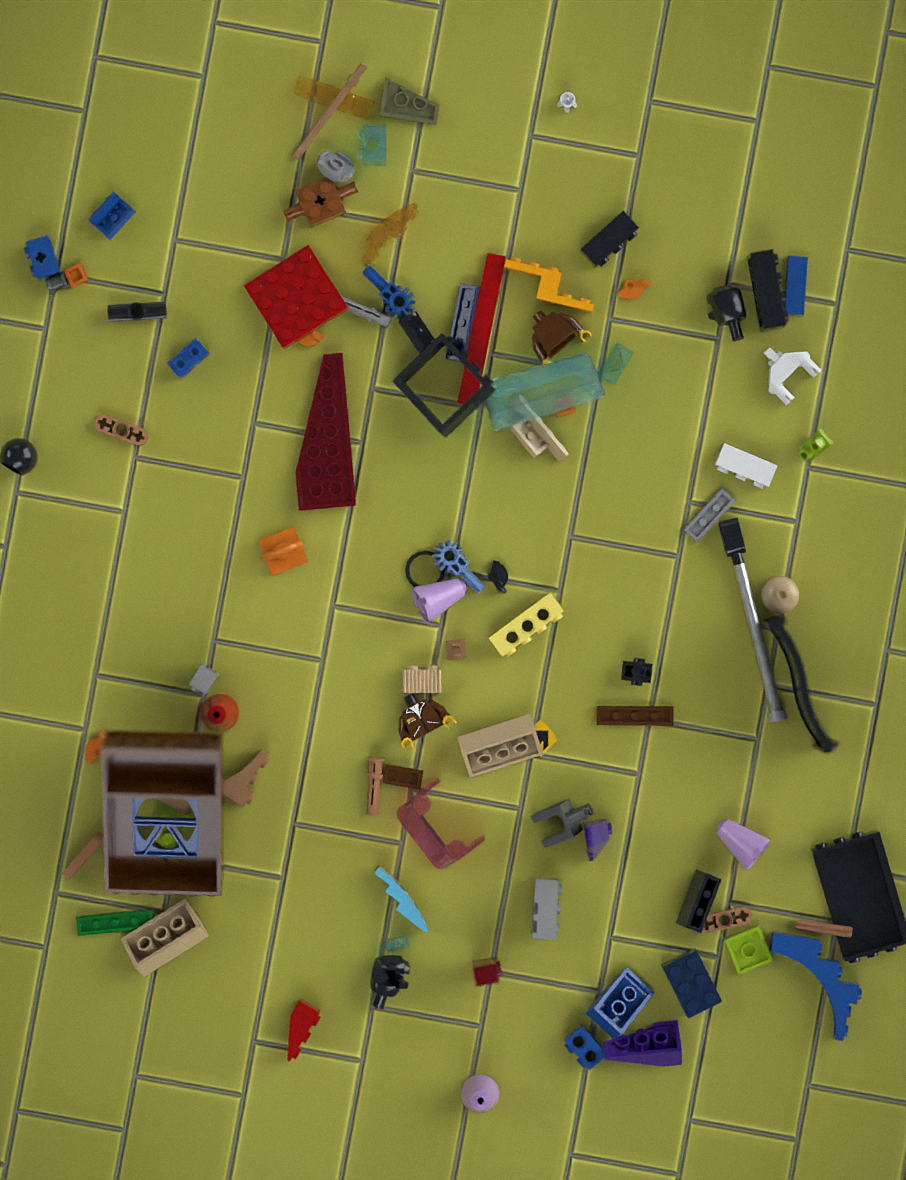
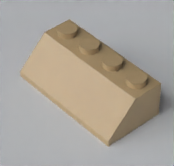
[457,714,543,778]
[121,898,209,977]

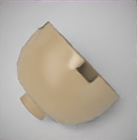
[761,576,799,614]

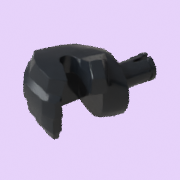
[706,285,746,342]
[370,955,410,1009]

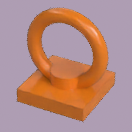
[258,526,308,576]

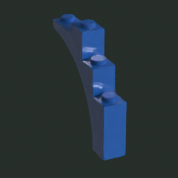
[770,931,862,1041]

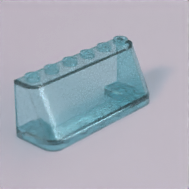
[484,352,605,431]

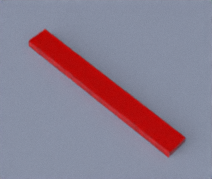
[457,253,506,404]

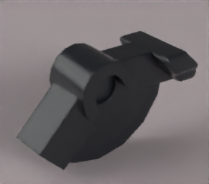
[488,560,508,594]

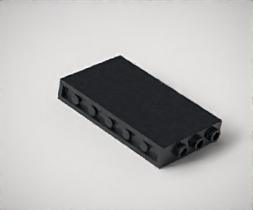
[811,830,906,963]

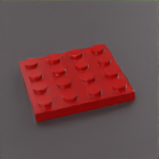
[244,245,349,350]

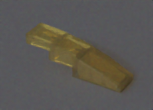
[294,75,375,120]

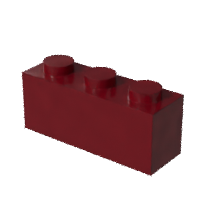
[472,957,502,987]

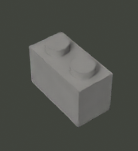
[189,664,220,695]

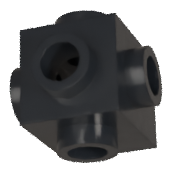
[621,658,653,686]

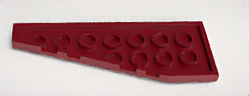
[295,353,356,511]

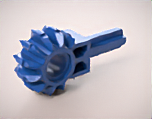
[363,266,416,319]

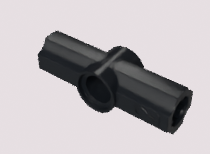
[107,302,167,322]

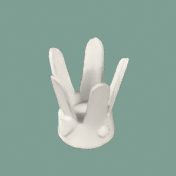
[557,92,577,113]

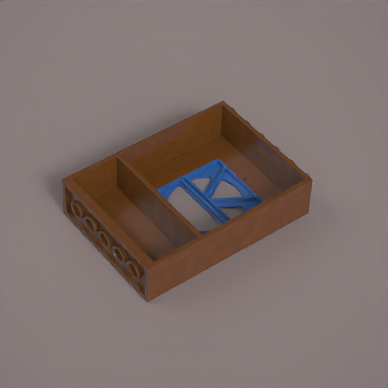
[102,730,224,897]

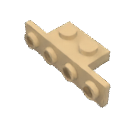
[510,395,568,462]

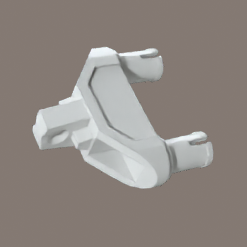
[763,347,822,405]

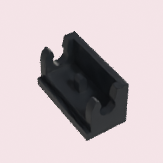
[399,311,435,354]

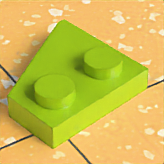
[155,801,190,849]

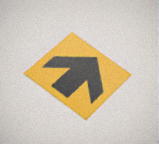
[534,719,557,757]

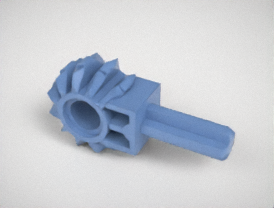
[432,540,485,593]

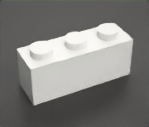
[714,443,778,489]

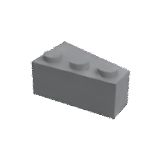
[531,877,562,940]

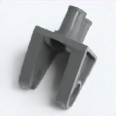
[531,799,594,848]

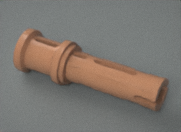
[366,756,385,815]

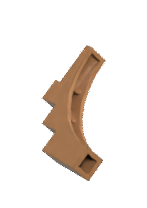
[158,749,269,815]

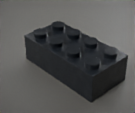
[747,249,789,332]

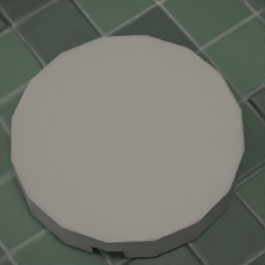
[317,151,355,182]

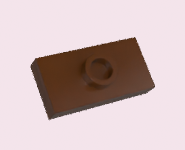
[383,764,424,790]

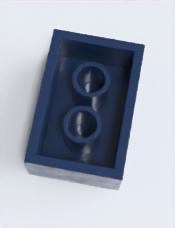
[661,948,722,1019]

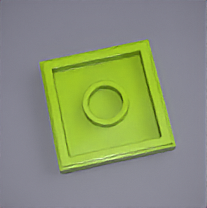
[723,925,774,975]

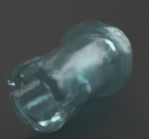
[384,935,410,953]

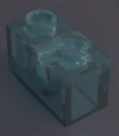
[359,125,386,166]

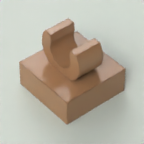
[446,639,467,660]

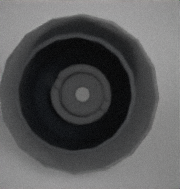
[0,438,38,476]

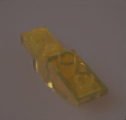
[362,203,418,266]

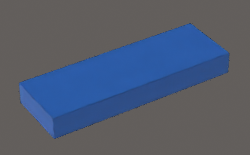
[784,256,808,315]

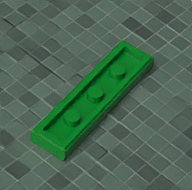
[76,909,154,936]

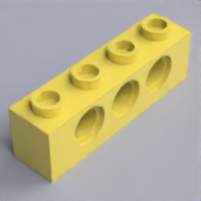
[489,592,564,657]

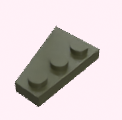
[380,77,439,125]

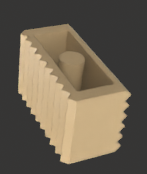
[403,666,441,693]

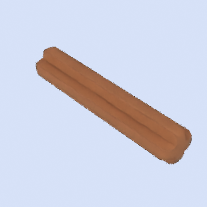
[795,919,853,938]

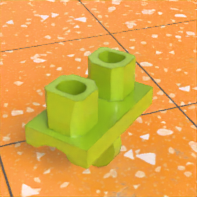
[798,428,834,461]

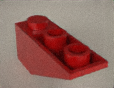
[287,999,321,1062]

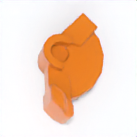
[618,279,651,300]
[298,331,324,346]
[85,731,105,764]

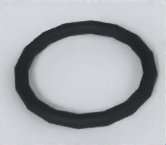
[405,551,445,587]

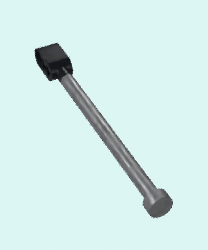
[718,517,788,723]

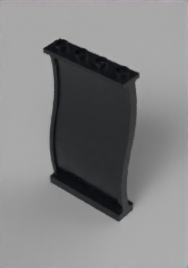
[760,615,840,754]

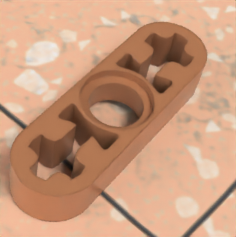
[94,415,149,446]
[62,832,104,880]
[702,906,752,933]

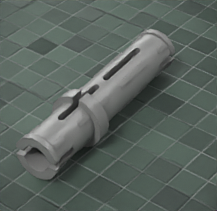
[341,296,392,328]

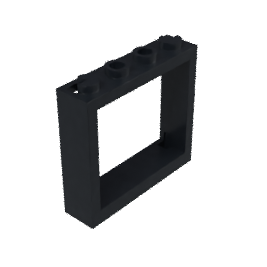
[392,333,496,438]

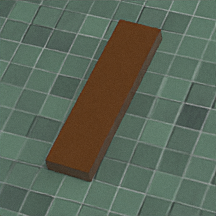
[596,706,674,726]

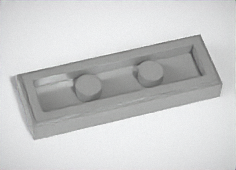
[683,488,736,543]

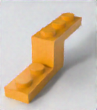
[504,257,594,313]

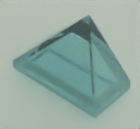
[598,343,633,385]

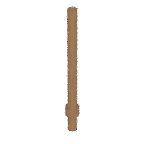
[293,63,367,160]

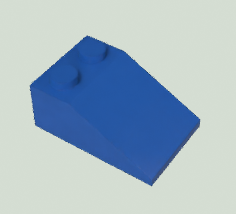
[585,967,654,1039]

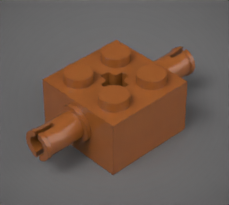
[283,177,359,228]

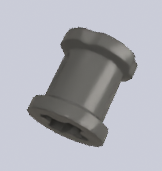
[45,272,69,295]

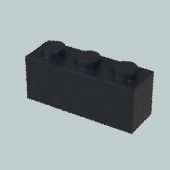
[580,210,639,268]
[676,869,722,933]

